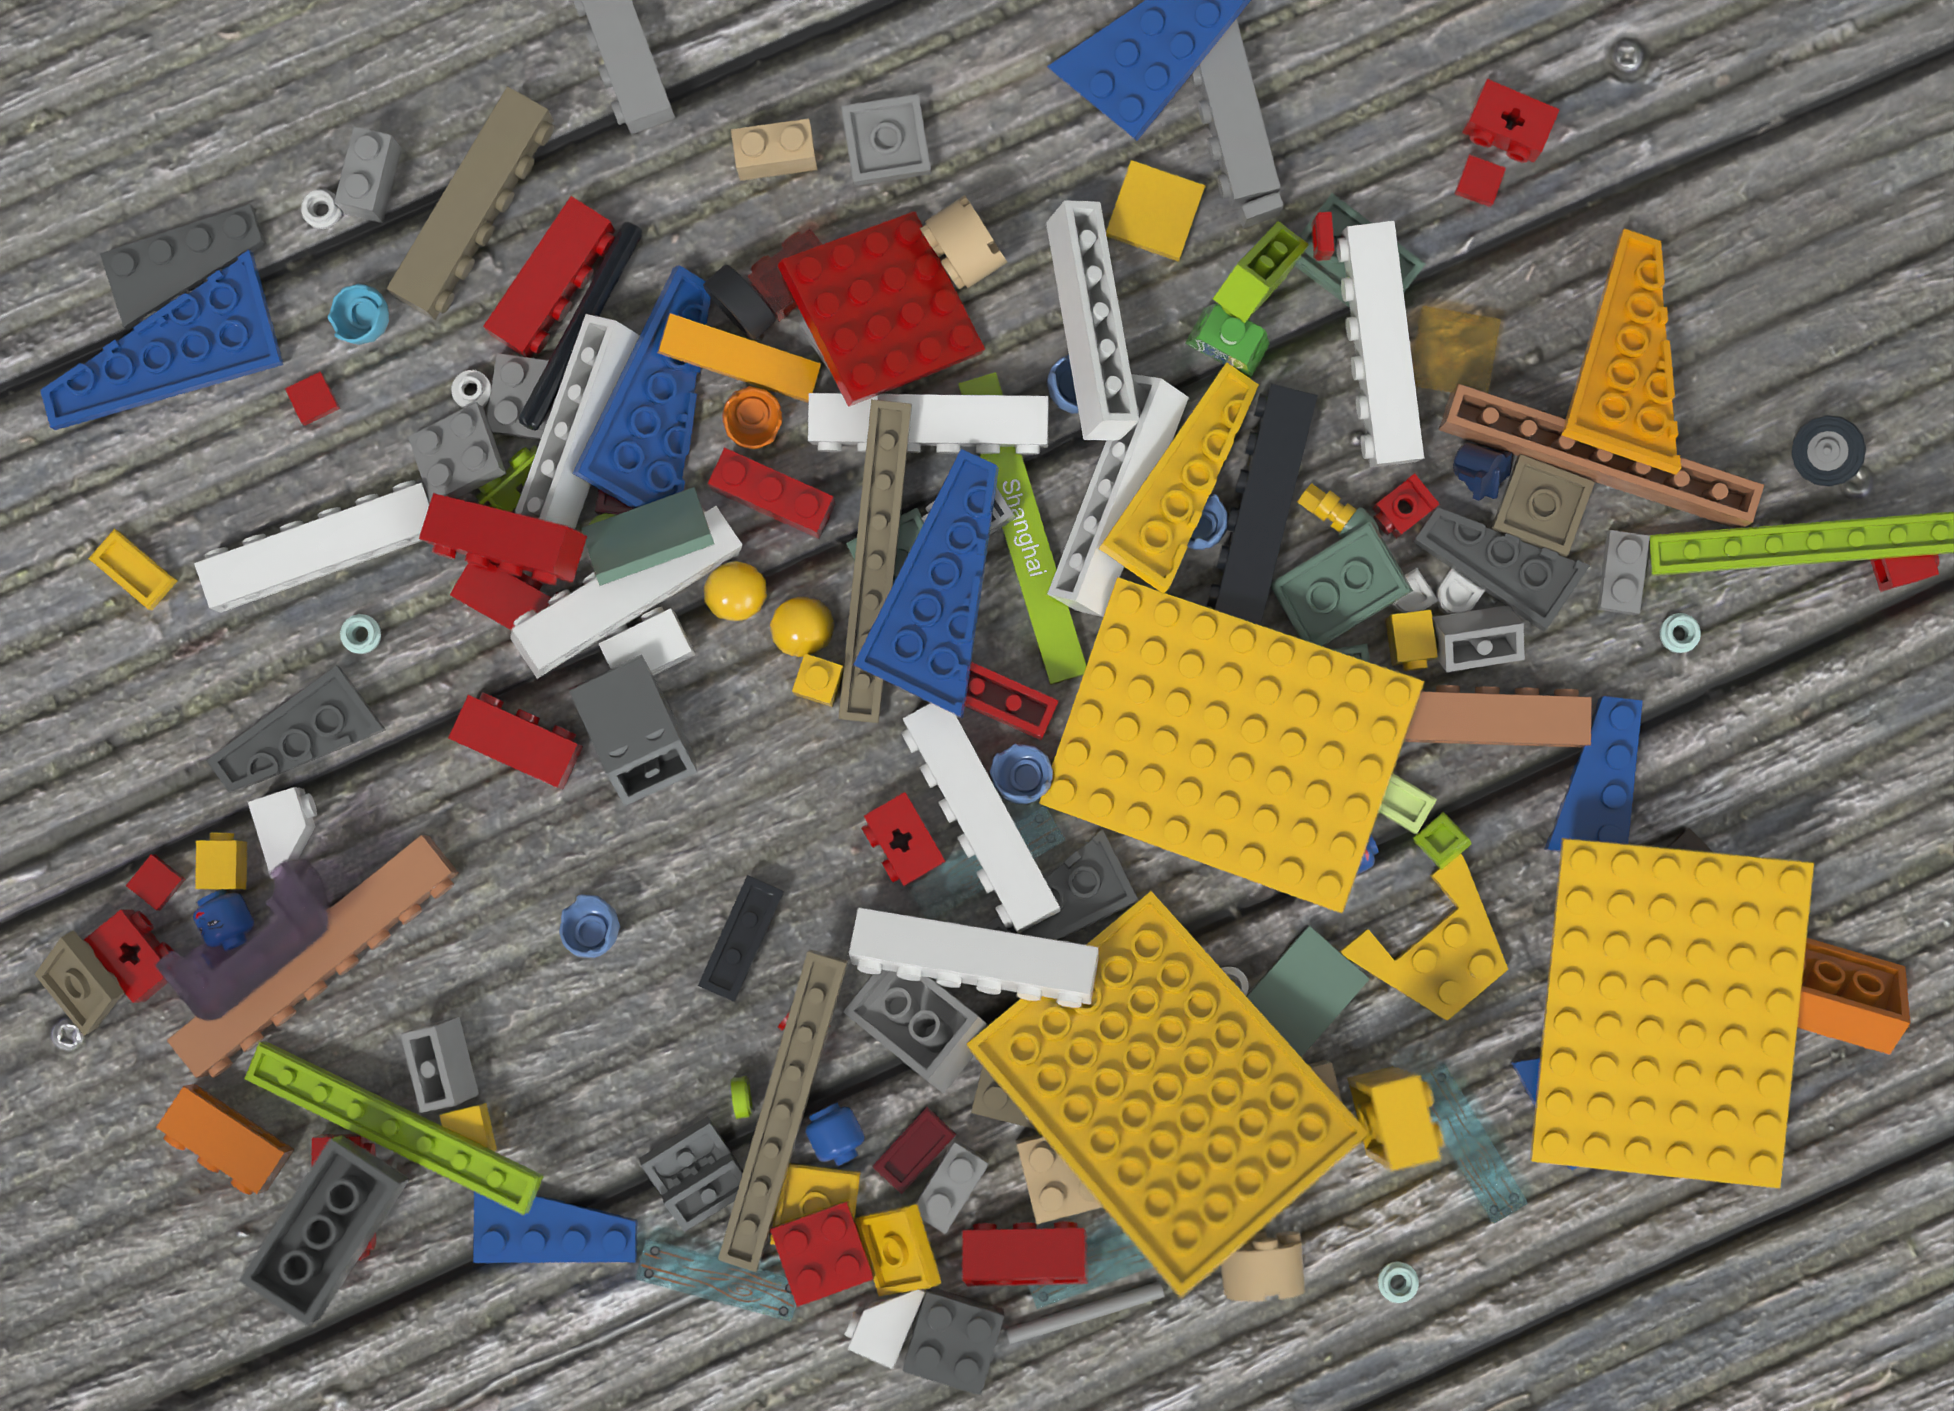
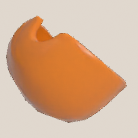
[722,386,782,450]

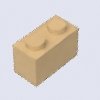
[731,119,817,181]

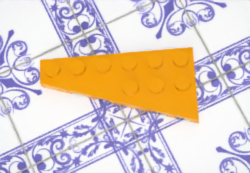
[1561,228,1681,475]

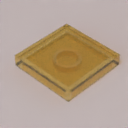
[1412,306,1501,393]

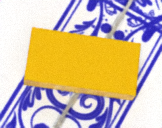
[88,529,178,611]

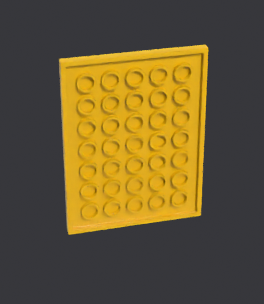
[1039,577,1425,913]
[1530,838,1814,1188]
[966,891,1369,1299]

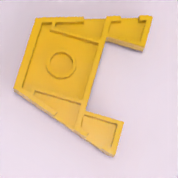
[1339,854,1509,1021]

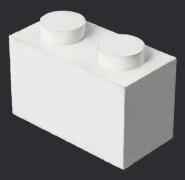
[599,607,695,676]

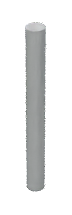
[1006,1281,1165,1344]

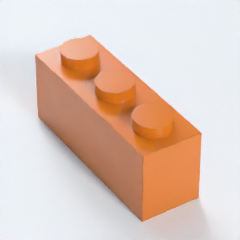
[156,1084,295,1195]

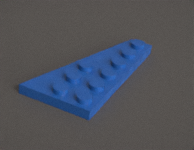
[1047,0,1251,141]
[40,250,284,430]
[572,265,711,509]
[853,449,999,718]

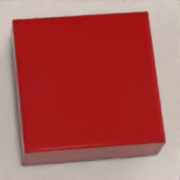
[1454,154,1506,207]
[1311,212,1335,261]
[285,371,340,426]
[126,854,186,911]

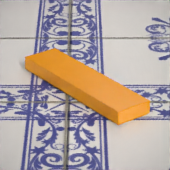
[657,313,821,403]

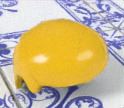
[704,561,767,621]
[770,597,835,657]

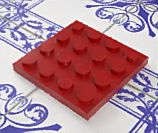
[777,211,985,407]

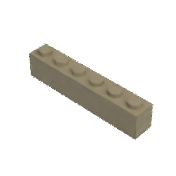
[386,86,554,320]

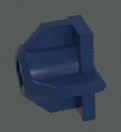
[1453,443,1512,501]

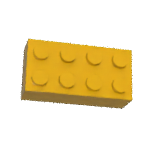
[1347,1066,1444,1171]

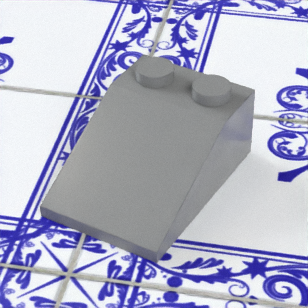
[843,969,988,1094]

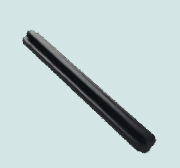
[519,222,642,431]

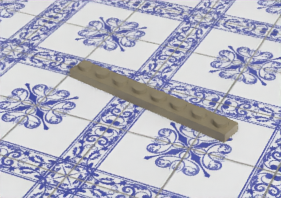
[839,400,912,723]
[718,949,849,1272]

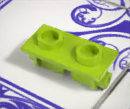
[476,445,538,512]

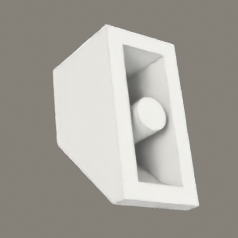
[248,787,317,879]
[844,1289,925,1369]

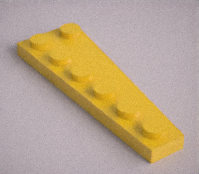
[1098,362,1259,594]

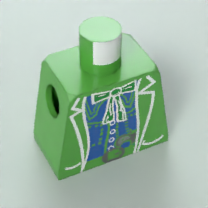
[1185,303,1270,379]

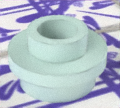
[1660,613,1701,653]
[340,614,381,654]
[1378,1261,1419,1303]

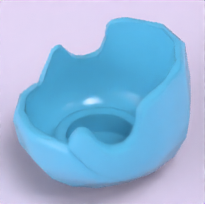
[328,284,389,345]

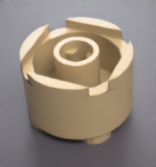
[920,195,1008,289]
[1221,1230,1305,1301]

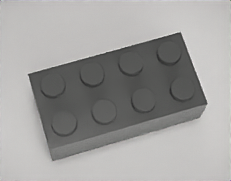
[238,1135,410,1326]

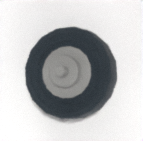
[1791,415,1866,487]

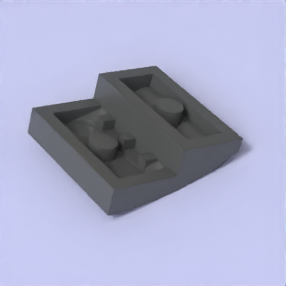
[639,1116,743,1232]

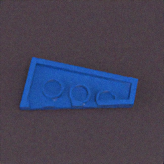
[1544,696,1643,852]
[473,1191,637,1263]

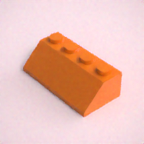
[1797,937,1911,1055]

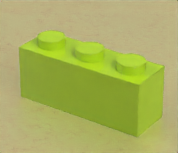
[1213,221,1309,323]

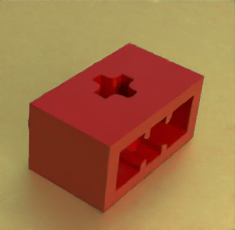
[1462,79,1560,163]
[861,792,946,886]
[83,909,182,1003]

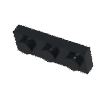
[698,875,785,1002]

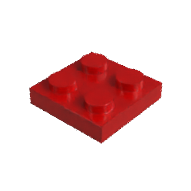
[770,1200,874,1307]

